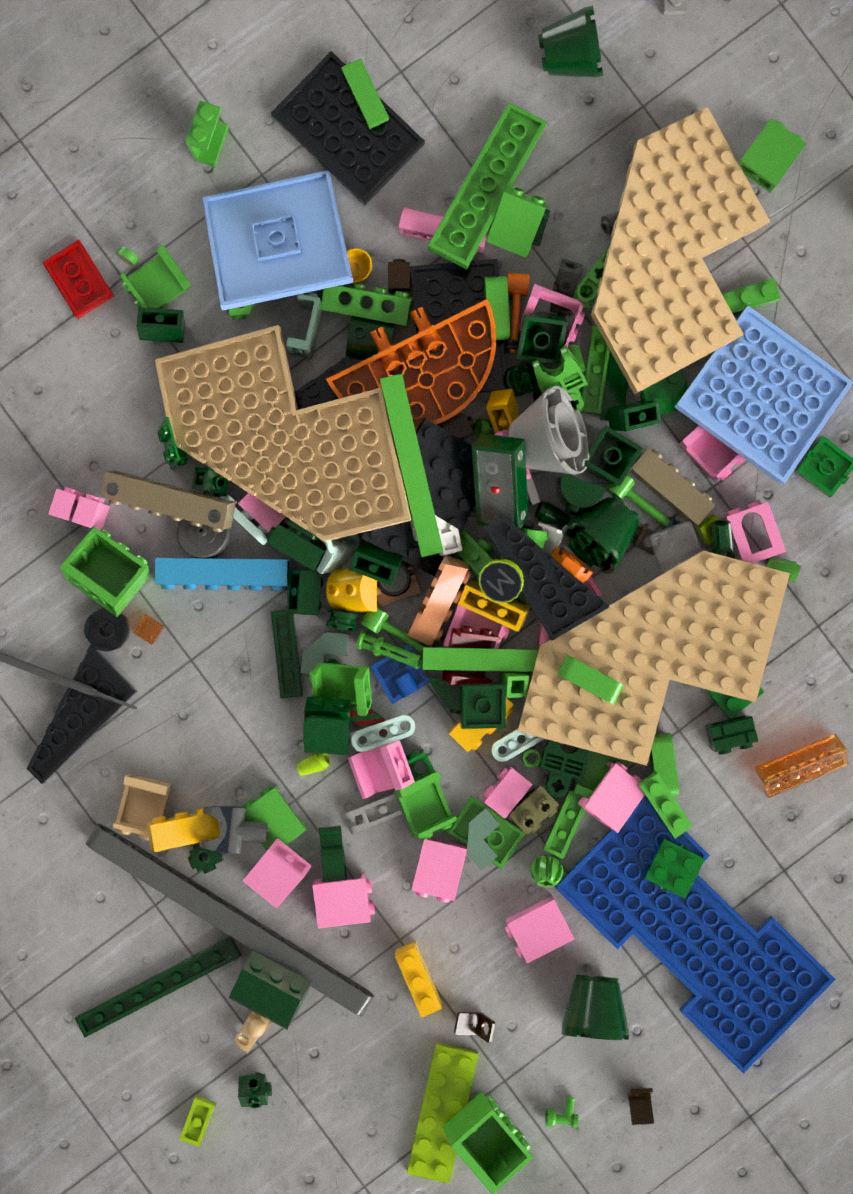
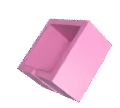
[48,487,110,530]

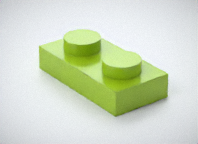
[179,1095,216,1147]

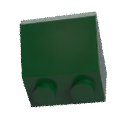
[515,312,568,365]
[584,425,643,486]

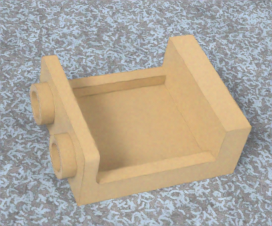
[112,773,172,840]

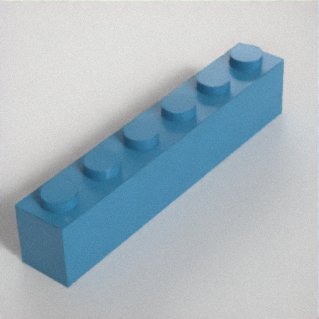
[155,558,290,591]

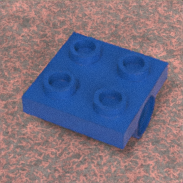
[371,644,430,704]

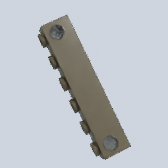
[101,470,236,532]

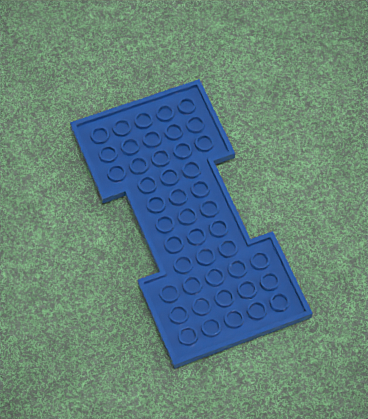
[554,795,836,1074]

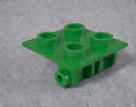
[158,417,188,469]

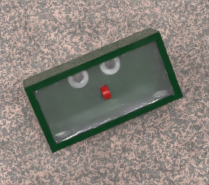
[472,434,528,529]

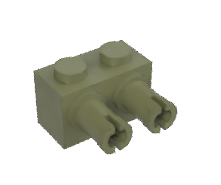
[509,783,559,835]

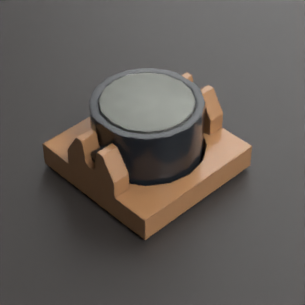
[377,560,422,607]

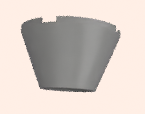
[509,386,589,475]

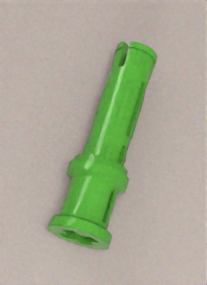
[356,630,422,669]

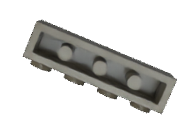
[629,448,715,527]

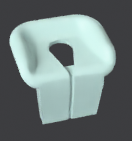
[317,534,359,574]

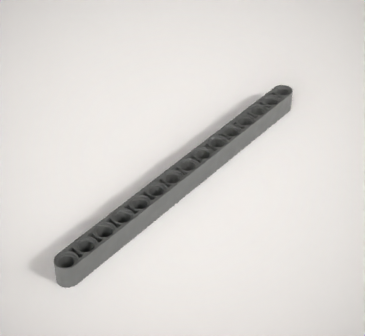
[85,824,374,1016]

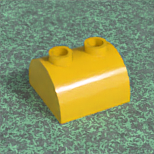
[326,568,377,612]

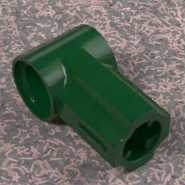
[710,520,735,559]

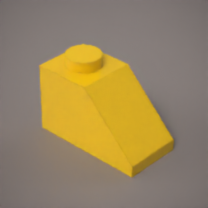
[486,389,519,434]

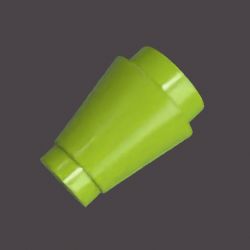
[296,753,330,776]

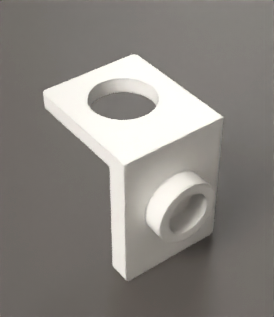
[538,522,563,555]

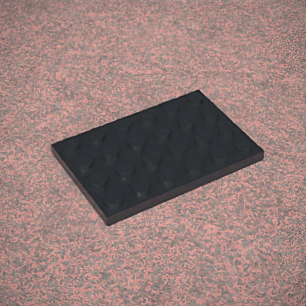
[271,51,425,206]
[410,259,507,393]
[359,418,476,577]

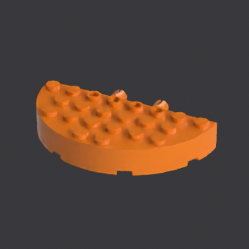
[326,299,496,429]

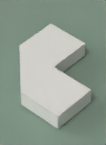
[410,515,462,556]

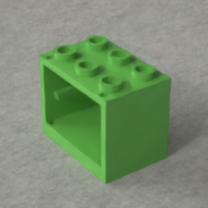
[59,527,150,617]
[442,1091,533,1194]

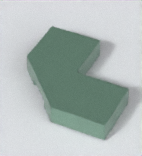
[300,632,349,674]
[466,807,500,870]

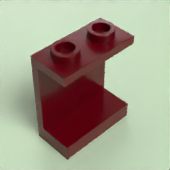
[442,625,501,686]

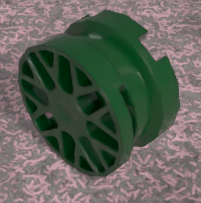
[504,363,538,396]
[326,609,359,632]

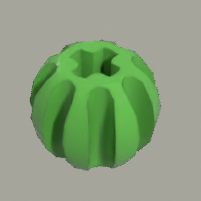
[530,855,563,887]

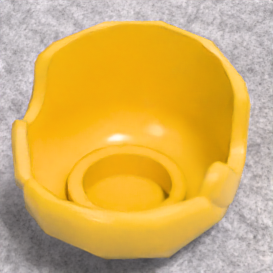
[347,248,372,284]

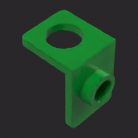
[406,749,435,778]

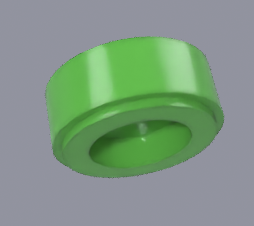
[116,246,139,266]

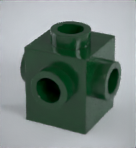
[191,467,229,497]
[188,842,224,874]
[238,1072,272,1108]

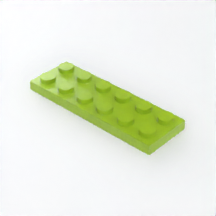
[407,1042,478,1184]

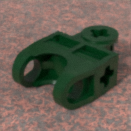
[539,740,589,797]

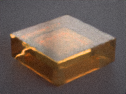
[133,615,164,645]

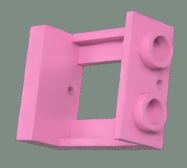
[519,284,586,347]
[722,500,786,563]

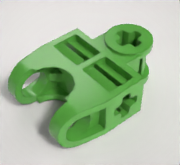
[573,246,610,310]
[532,346,588,412]

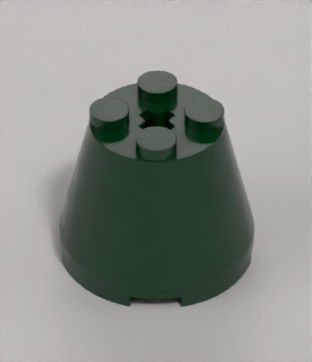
[538,5,603,78]
[562,495,640,574]
[561,975,629,1040]

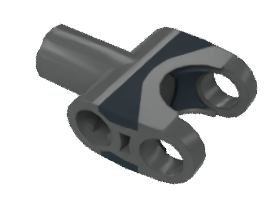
[199,806,268,854]

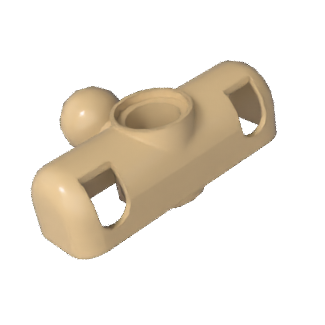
[235,1011,272,1054]

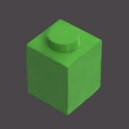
[499,671,529,698]

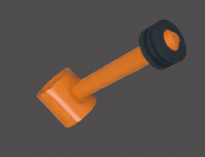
[504,273,530,354]

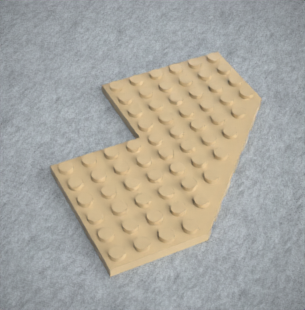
[591,107,770,394]
[155,325,411,542]
[517,551,790,766]

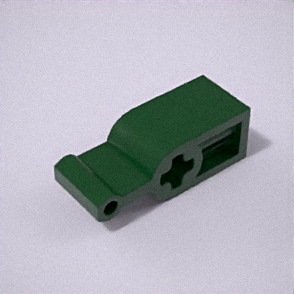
[319,825,347,883]

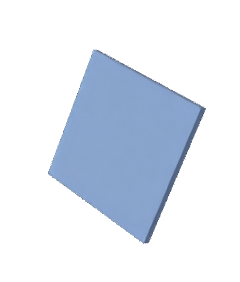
[202,170,353,311]

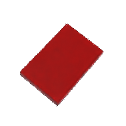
[42,240,115,319]

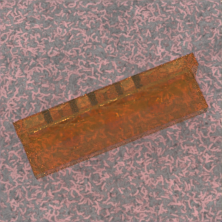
[755,734,848,798]

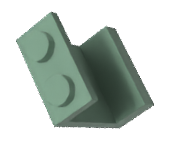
[286,292,323,359]

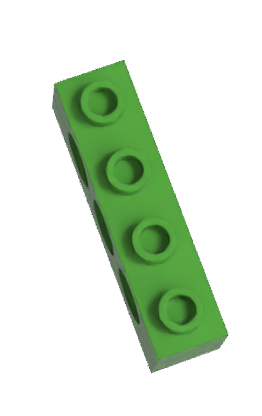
[321,283,413,326]

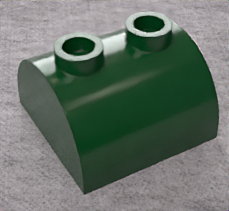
[346,316,396,361]
[556,474,606,515]

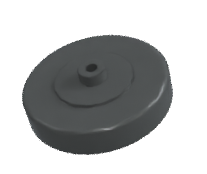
[177,510,231,559]

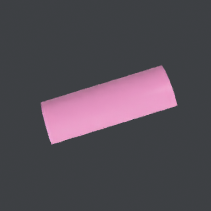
[399,208,488,253]

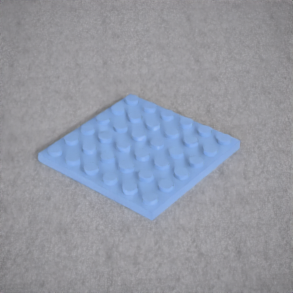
[675,306,853,485]

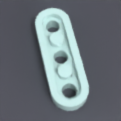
[219,494,269,545]
[351,715,415,752]
[491,728,544,762]

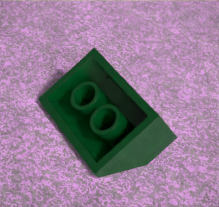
[229,951,311,1030]

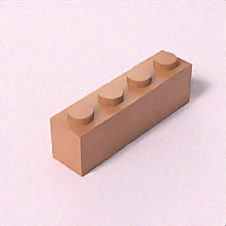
[408,554,471,646]

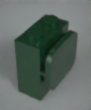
[266,519,325,571]
[303,696,351,755]

